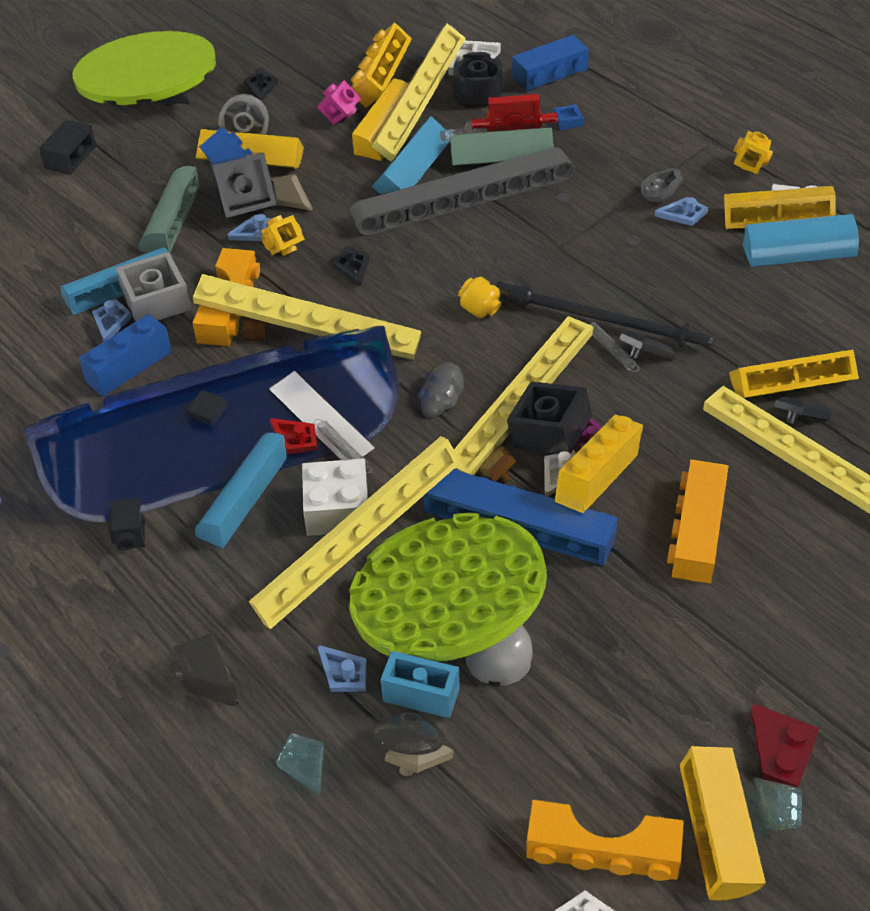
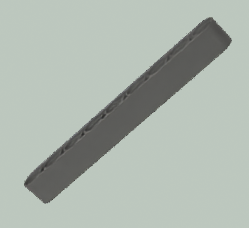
[350,147,574,235]

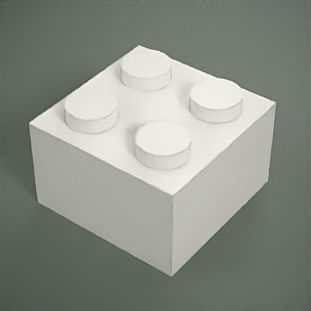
[302,458,368,536]

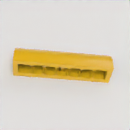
[352,78,408,161]
[196,129,304,168]
[724,186,836,229]
[729,350,859,398]
[679,746,766,900]

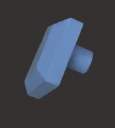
[655,197,709,226]
[228,214,270,242]
[92,299,132,342]
[318,646,367,692]

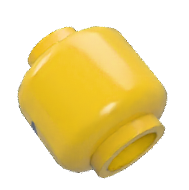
[458,276,501,319]

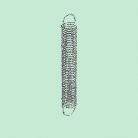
[584,321,639,372]
[314,419,372,473]

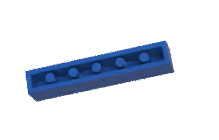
[423,469,618,566]

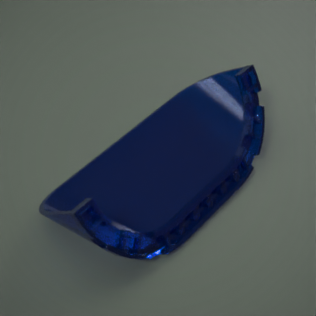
[24,326,399,522]

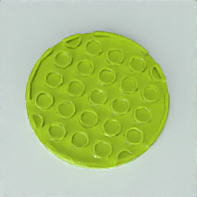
[73,31,216,105]
[349,513,547,662]

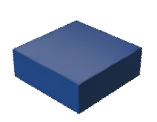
[553,104,584,130]

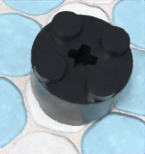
[453,52,502,107]

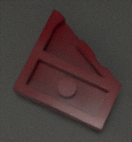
[750,703,820,793]

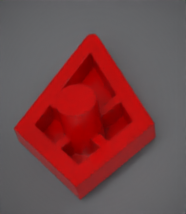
[270,418,318,454]

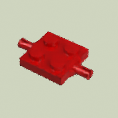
[471,94,557,132]

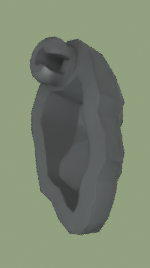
[641,168,684,202]
[418,362,464,419]

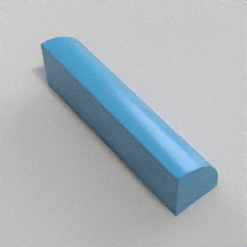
[371,117,451,195]
[742,214,859,267]
[60,247,168,315]
[195,433,287,548]

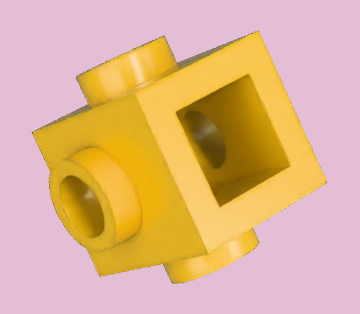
[733,131,773,174]
[261,215,305,256]

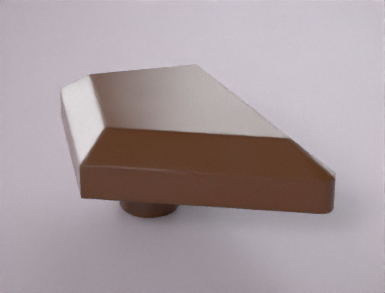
[477,445,516,484]

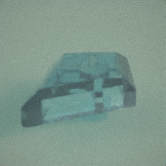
[277,733,324,795]
[752,777,802,831]

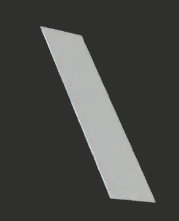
[270,371,374,460]

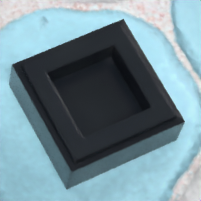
[186,390,228,426]

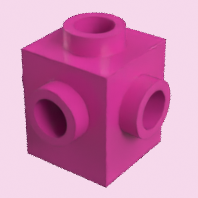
[317,80,361,125]

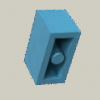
[381,651,460,718]

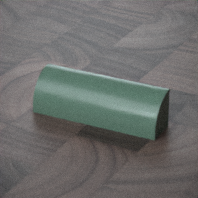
[449,128,554,166]
[139,166,200,253]

